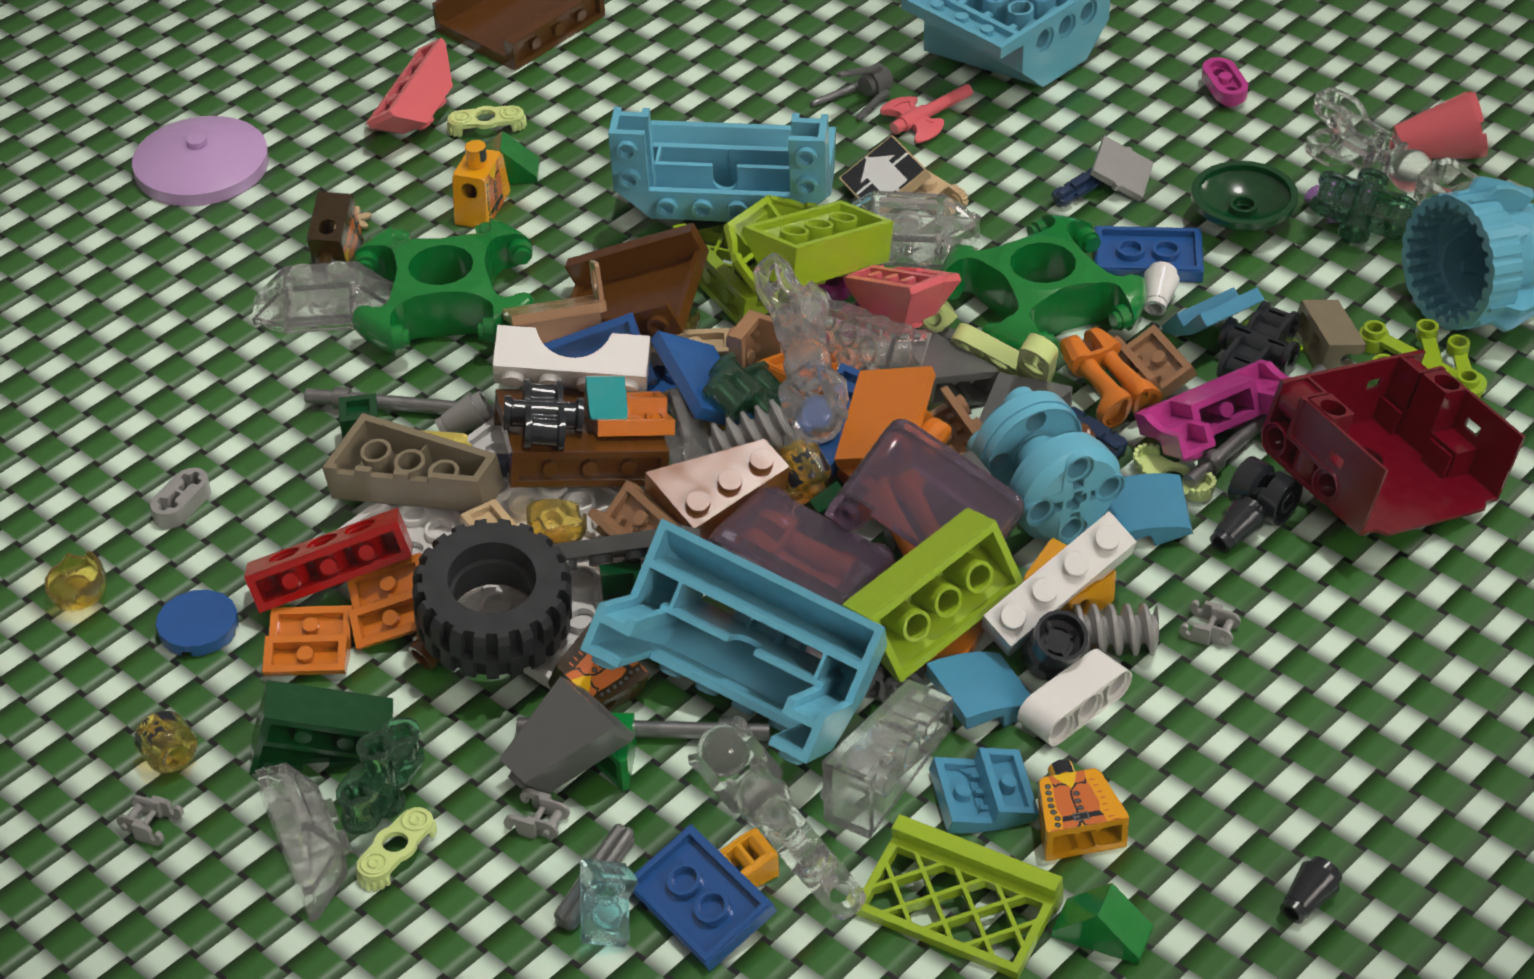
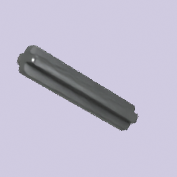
[554,824,634,931]

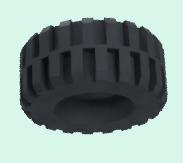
[412,519,572,679]

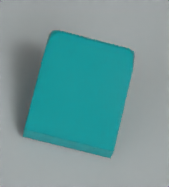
[584,376,628,420]

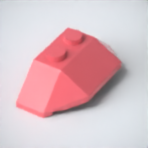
[365,37,453,134]
[843,265,961,330]

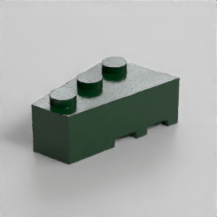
[249,680,393,775]

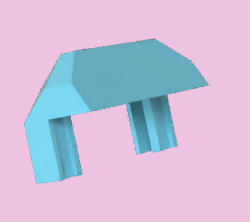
[608,107,836,222]
[580,518,887,765]

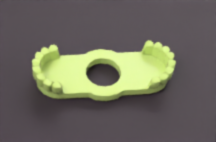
[447,105,527,137]
[1133,443,1217,502]
[356,807,437,892]

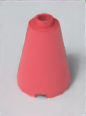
[1388,91,1488,159]

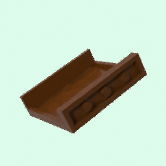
[432,0,605,71]
[543,223,709,344]
[494,389,670,488]

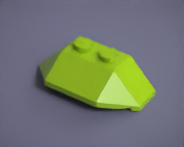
[723,195,818,294]

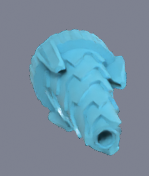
[1402,176,1534,332]

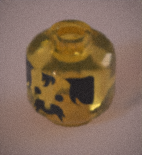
[777,438,832,500]
[134,710,198,773]

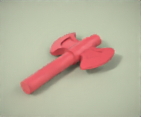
[880,84,973,143]

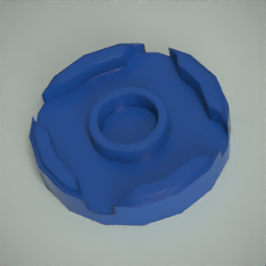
[156,590,239,656]

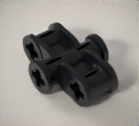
[1216,300,1301,378]
[503,379,584,451]

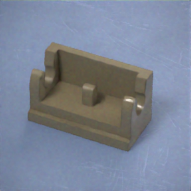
[1295,300,1366,370]

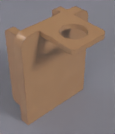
[502,260,607,343]

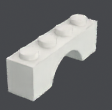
[493,325,650,392]
[981,511,1137,657]

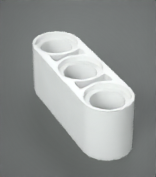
[1017,649,1132,746]

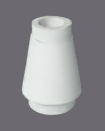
[1144,261,1180,316]

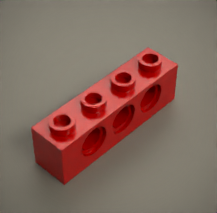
[244,507,413,613]

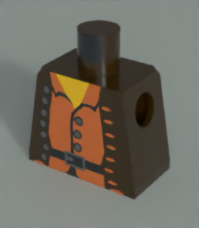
[307,192,364,280]
[548,622,650,712]

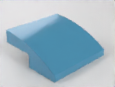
[1161,287,1264,336]
[1103,473,1193,546]
[926,652,1031,730]
[929,747,1039,834]

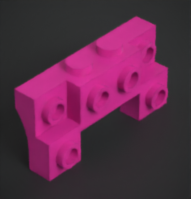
[1134,360,1290,462]

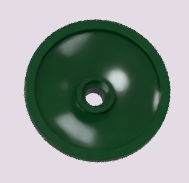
[1191,161,1298,232]

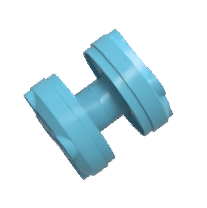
[966,386,1126,545]

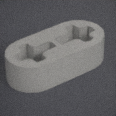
[150,468,211,529]

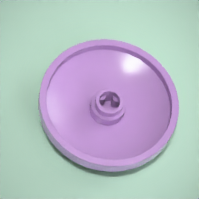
[132,116,269,206]

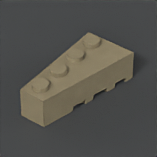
[322,413,505,511]

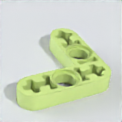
[950,323,1059,382]

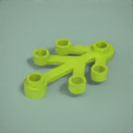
[1359,319,1487,398]

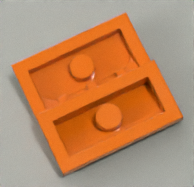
[584,391,675,437]
[347,552,422,650]
[262,605,353,676]

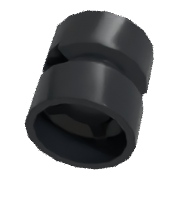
[1228,456,1303,526]
[1022,610,1088,681]

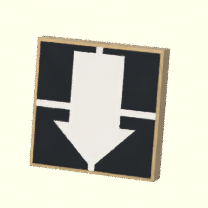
[839,135,931,217]

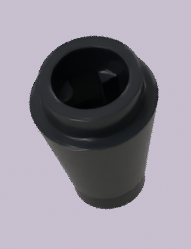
[1210,496,1266,554]
[1280,856,1342,924]

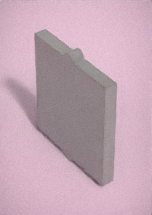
[1090,136,1154,202]

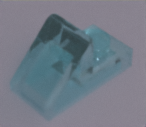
[580,858,637,948]

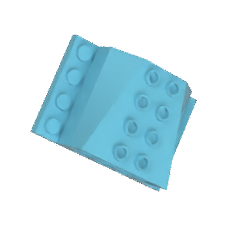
[902,0,1110,87]

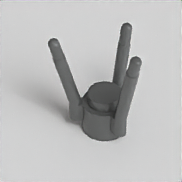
[810,62,893,121]

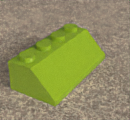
[742,200,894,292]
[842,507,1024,683]

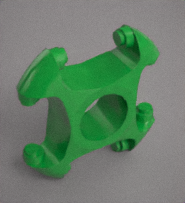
[940,214,1147,351]
[352,218,535,354]

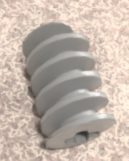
[709,399,796,453]
[1073,603,1159,656]

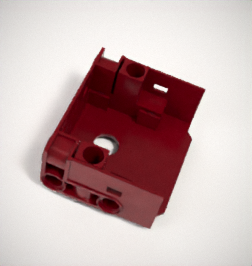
[1261,349,1526,536]

